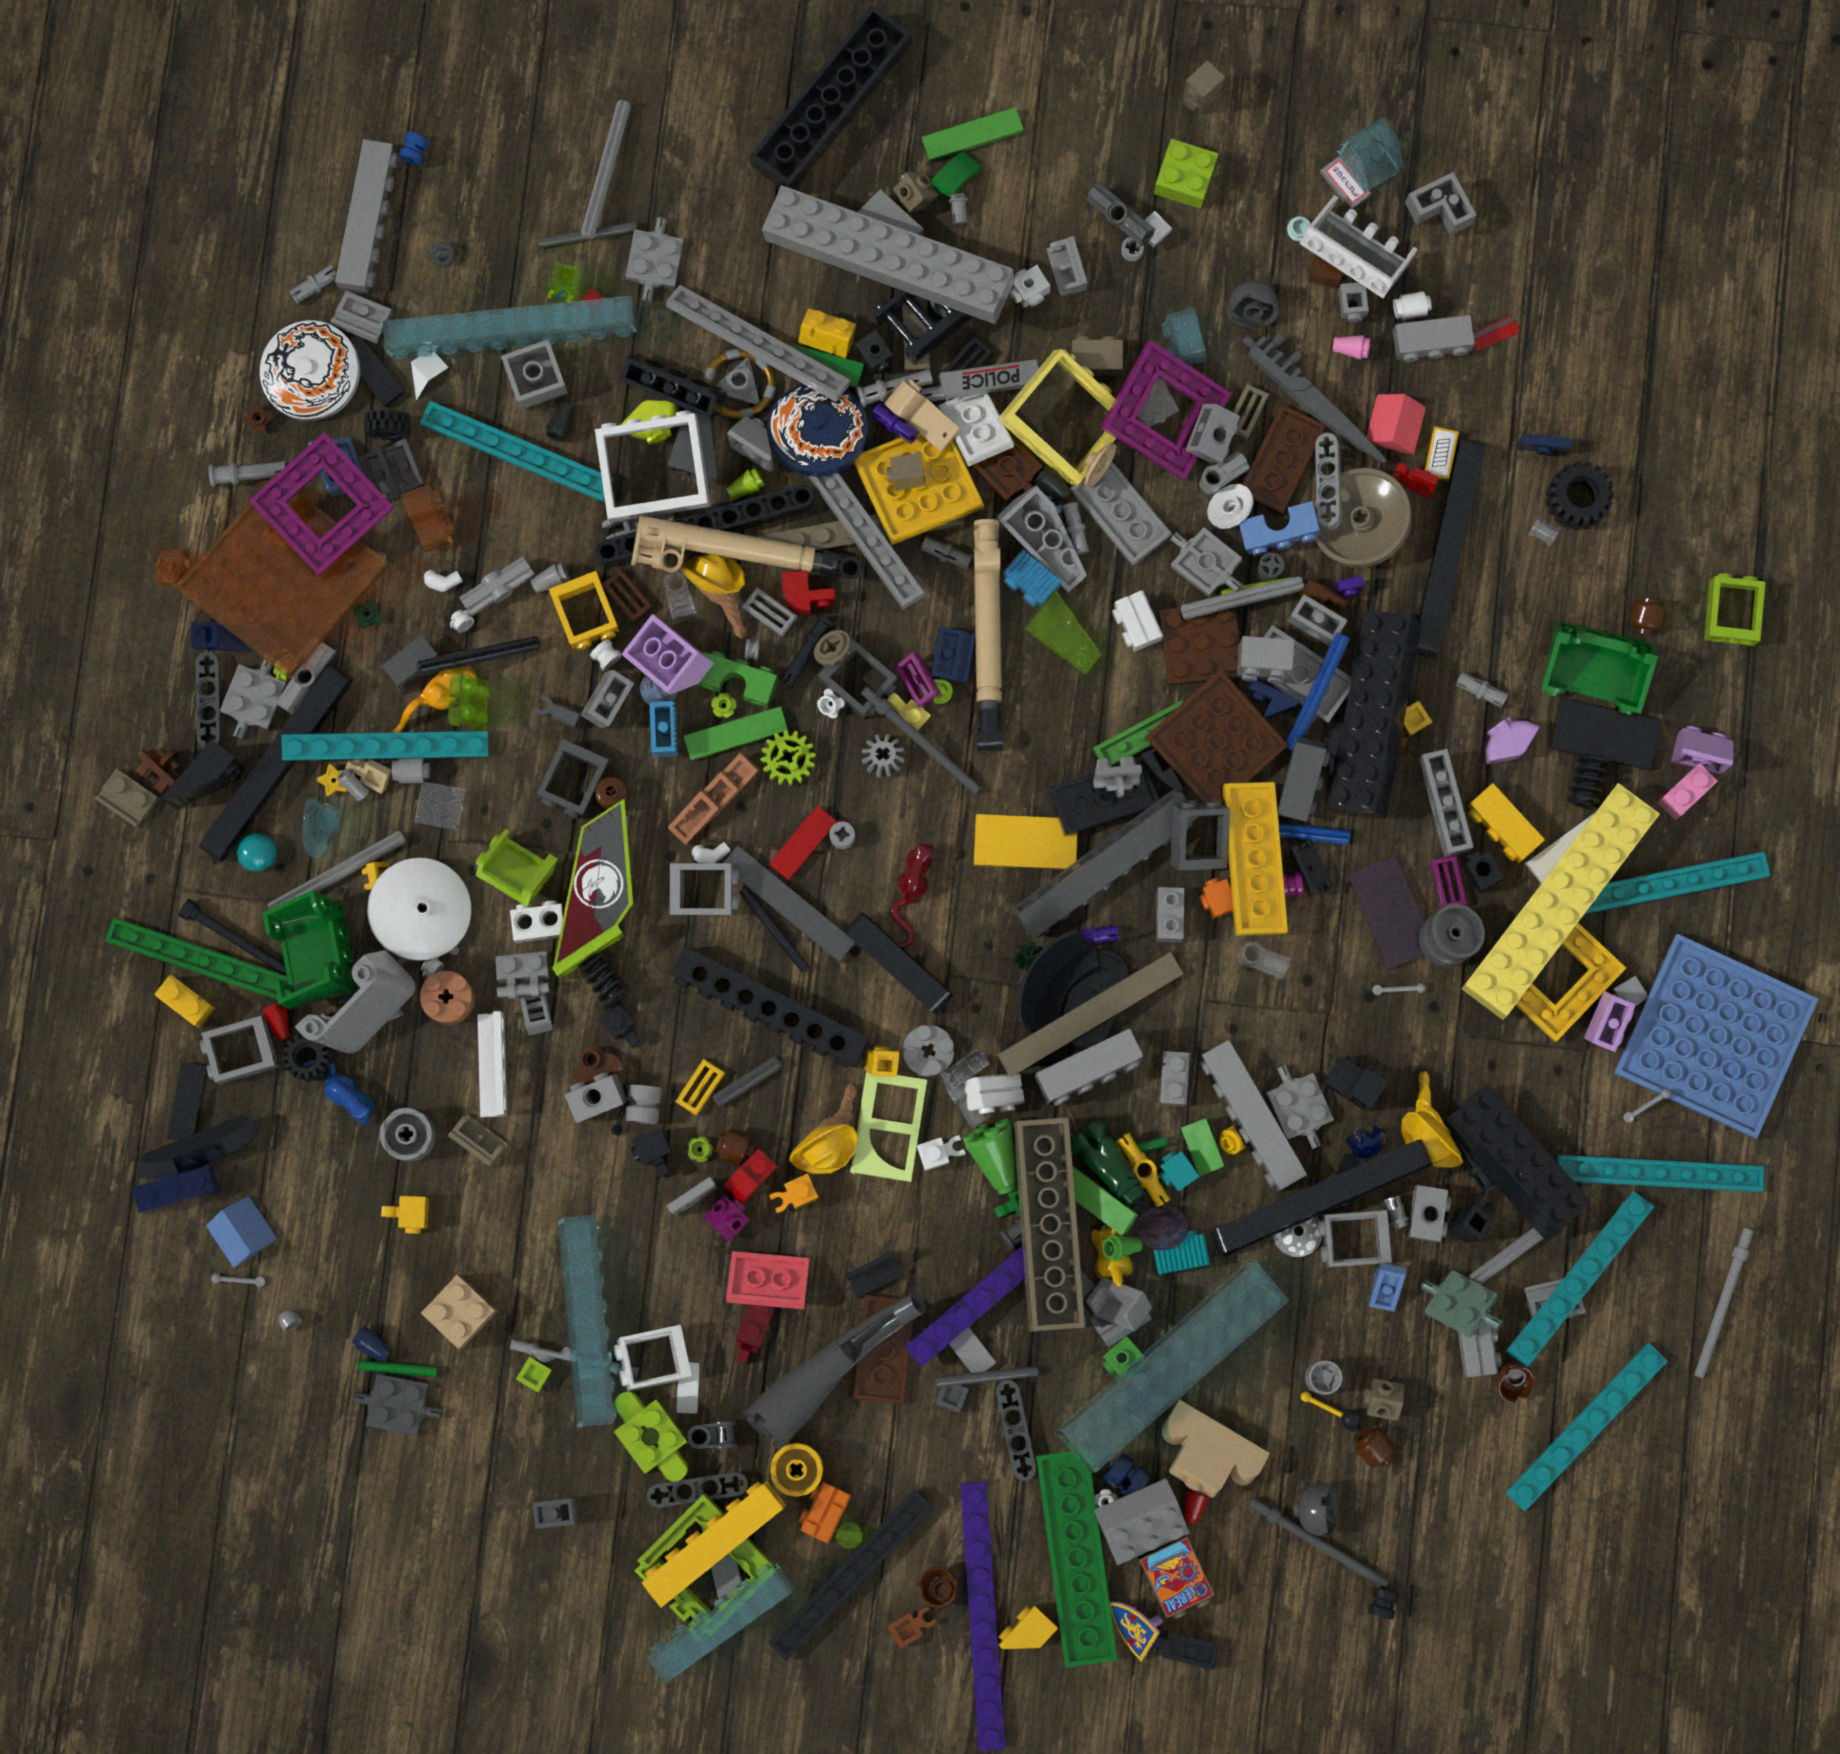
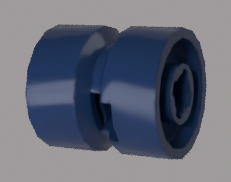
[1103,1452,1152,1496]

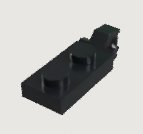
[1152,1630,1220,1670]

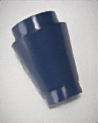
[351,1325,391,1362]

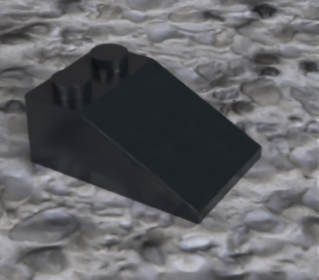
[162,739,245,809]

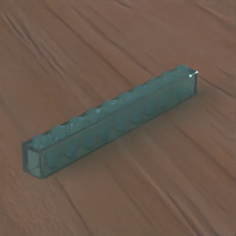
[383,296,637,359]

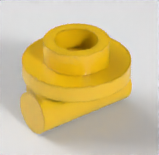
[1219,1125,1246,1155]

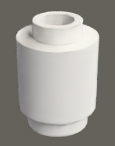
[1393,291,1432,320]

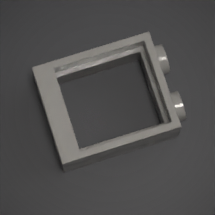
[670,863,739,915]
[200,1016,279,1084]
[1318,1210,1392,1268]

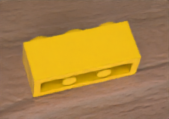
[1467,783,1545,864]

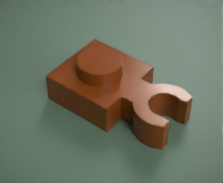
[886,1607,936,1649]

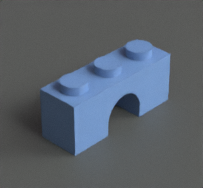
[1239,501,1322,556]

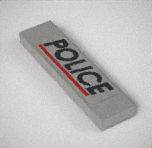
[939,359,1042,399]

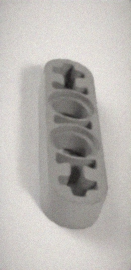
[1315,433,1342,530]

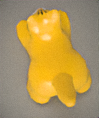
[1091,1225,1133,1287]

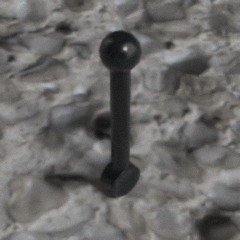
[611,1083,632,1136]

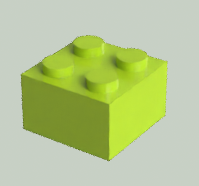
[1154,139,1218,209]

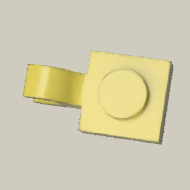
[887,692,931,731]

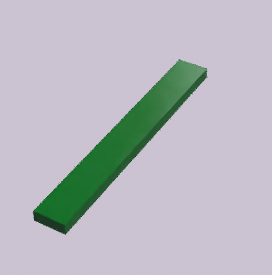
[105,917,299,1007]

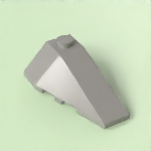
[998,485,1087,593]

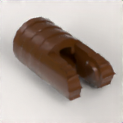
[1299,577,1350,616]

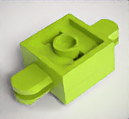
[614,1392,688,1482]

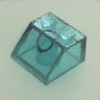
[1336,117,1404,192]

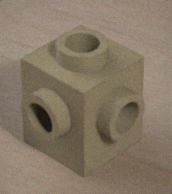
[893,171,938,213]
[1363,1379,1404,1421]

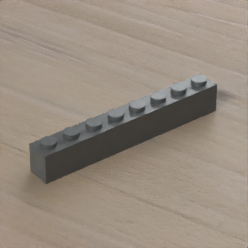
[1011,789,1198,939]

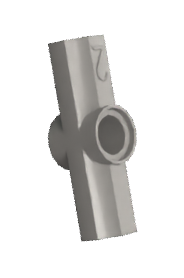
[459,556,535,617]
[276,639,336,715]

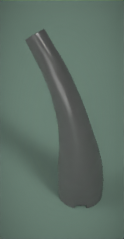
[744,1292,926,1449]

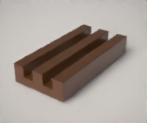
[601,569,653,624]

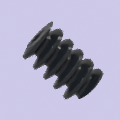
[1567,754,1611,810]
[577,951,629,1010]

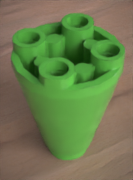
[962,1118,1018,1194]

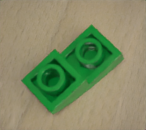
[931,151,982,198]

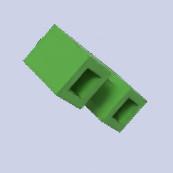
[696,651,778,708]

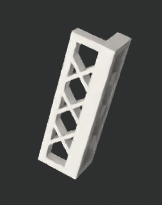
[478,1011,507,1118]

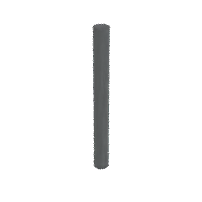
[538,221,638,248]
[934,1366,1039,1387]

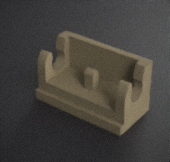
[448,1114,509,1167]

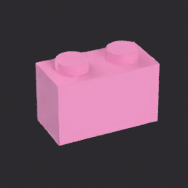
[1658,763,1718,820]

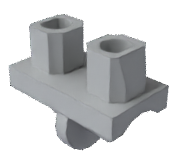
[1093,756,1142,798]

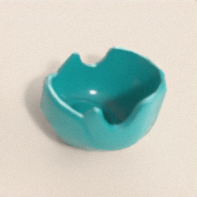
[236,833,277,872]

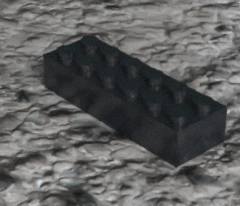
[1443,1083,1591,1241]

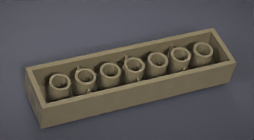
[1013,1118,1085,1332]

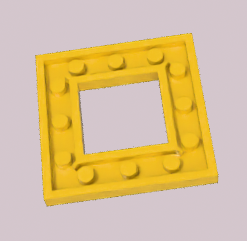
[1516,923,1626,1042]

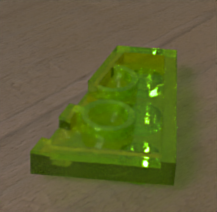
[1025,590,1101,676]

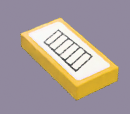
[1425,426,1459,482]

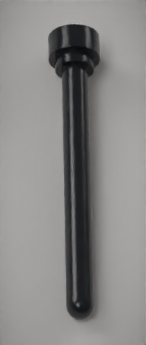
[178,898,286,974]

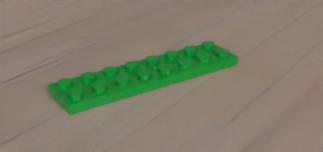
[1036,1449,1117,1668]

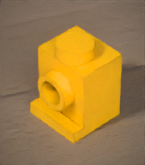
[865,1046,899,1077]

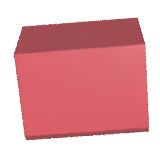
[1366,394,1426,455]

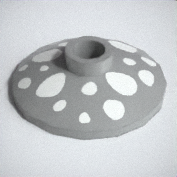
[1272,1216,1323,1257]

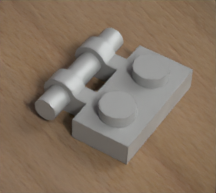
[496,951,550,999]

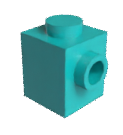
[1159,1151,1199,1192]

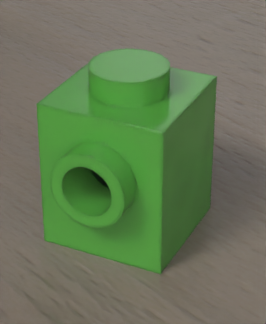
[1102,1336,1144,1376]

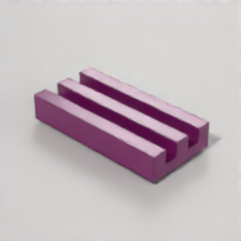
[895,652,942,708]
[1430,855,1468,908]

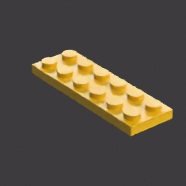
[1223,782,1288,936]

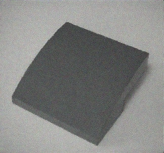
[358,438,427,500]

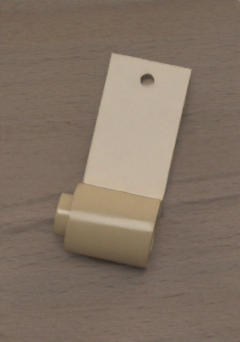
[884,379,961,452]

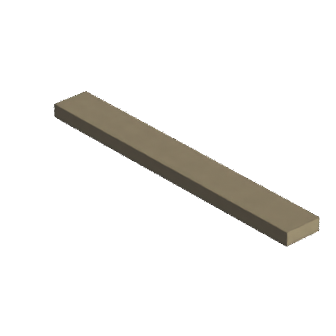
[997,952,1183,1077]

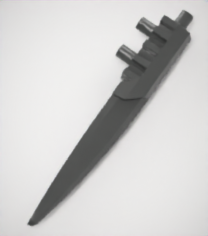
[1242,333,1387,463]

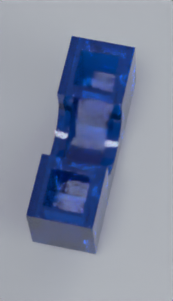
[132,1165,220,1214]

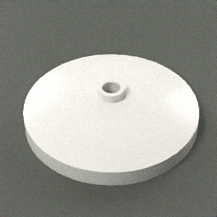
[367,858,471,961]

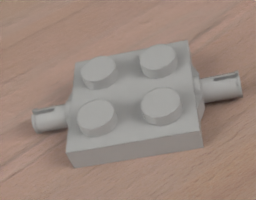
[625,217,683,302]
[1171,527,1243,598]
[220,656,287,740]
[1265,1064,1334,1149]

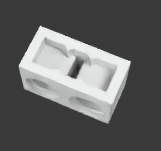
[510,901,564,944]

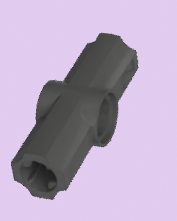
[1086,183,1156,246]

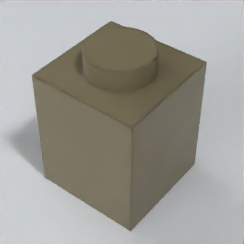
[886,453,925,491]

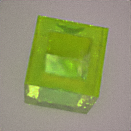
[547,261,581,304]

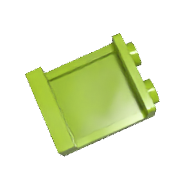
[476,828,558,907]

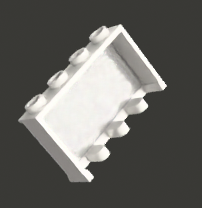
[1300,195,1418,298]

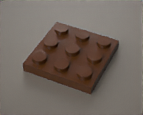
[1159,607,1242,686]

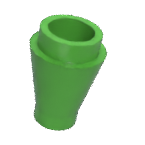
[1103,1235,1143,1261]

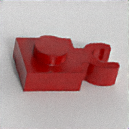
[1392,463,1439,498]

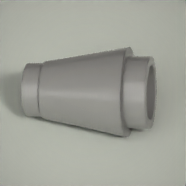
[531,563,570,593]

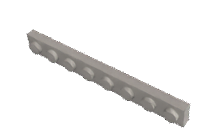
[666,285,850,402]
[808,473,924,610]

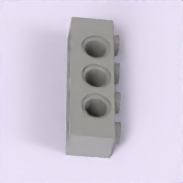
[1418,749,1473,857]

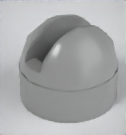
[279,1310,302,1333]

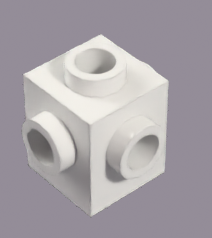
[1010,265,1050,308]

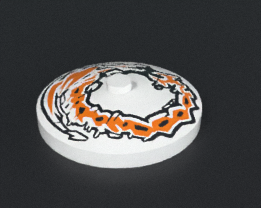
[260,320,360,421]

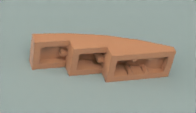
[667,752,760,845]

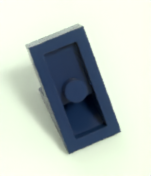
[1247,680,1299,720]

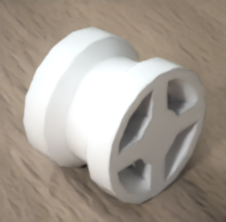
[590,639,622,671]

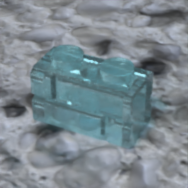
[1161,308,1207,365]

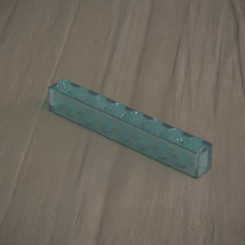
[558,1215,617,1429]

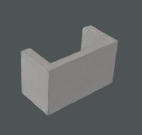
[1087,1277,1152,1331]

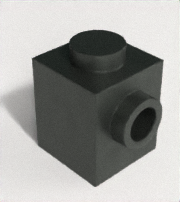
[855,330,893,374]

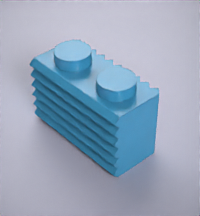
[1003,549,1061,608]
[650,701,679,757]

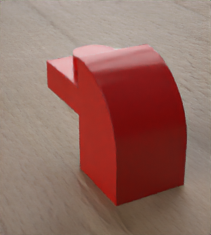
[782,571,835,616]
[723,1149,778,1205]

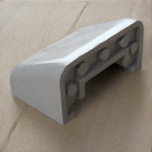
[295,950,416,1054]

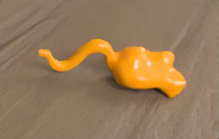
[392,665,476,732]

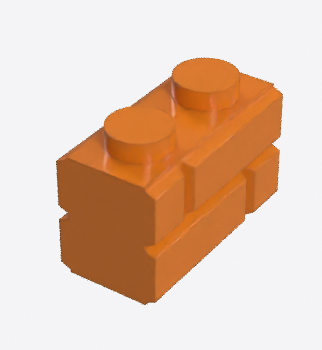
[798,1481,851,1544]

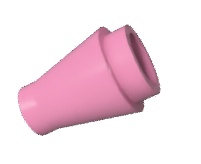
[1333,335,1371,360]

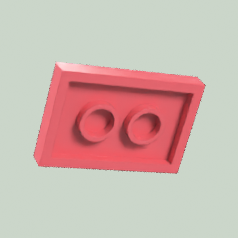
[726,1251,809,1309]

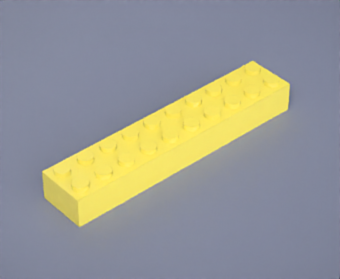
[1462,783,1660,1020]

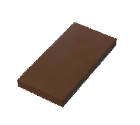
[1242,404,1326,515]
[853,1295,914,1405]

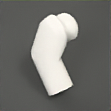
[424,570,463,592]
[692,842,731,863]

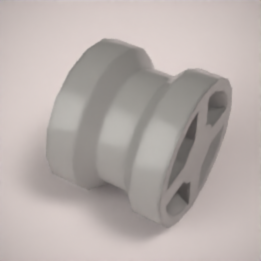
[829,821,855,849]

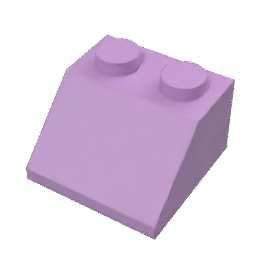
[1671,726,1733,774]

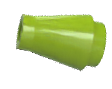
[726,468,765,501]

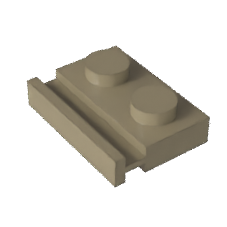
[95,768,159,828]

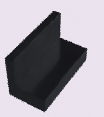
[846,1251,904,1298]

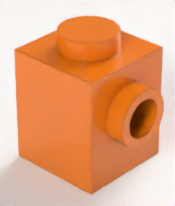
[1199,877,1233,919]

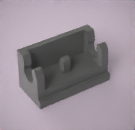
[382,635,439,694]

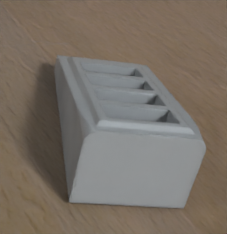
[516,979,553,1035]

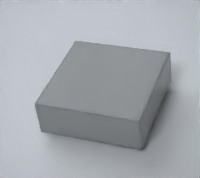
[1612,976,1648,1006]

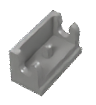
[1046,236,1087,297]

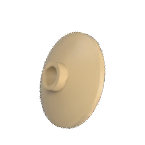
[1085,443,1117,488]

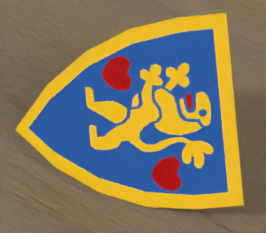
[1109,1601,1163,1662]

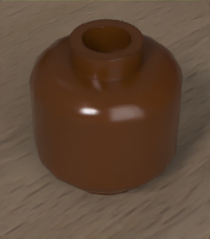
[1630,597,1666,635]
[595,777,629,810]
[715,1129,755,1166]
[1355,1427,1394,1467]

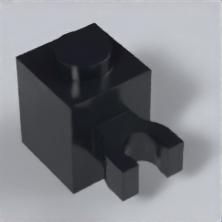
[630,1128,673,1178]
[1447,1193,1495,1243]

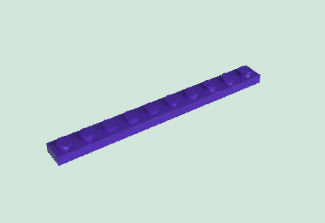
[960,1481,1005,1751]

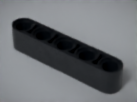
[844,912,954,1015]

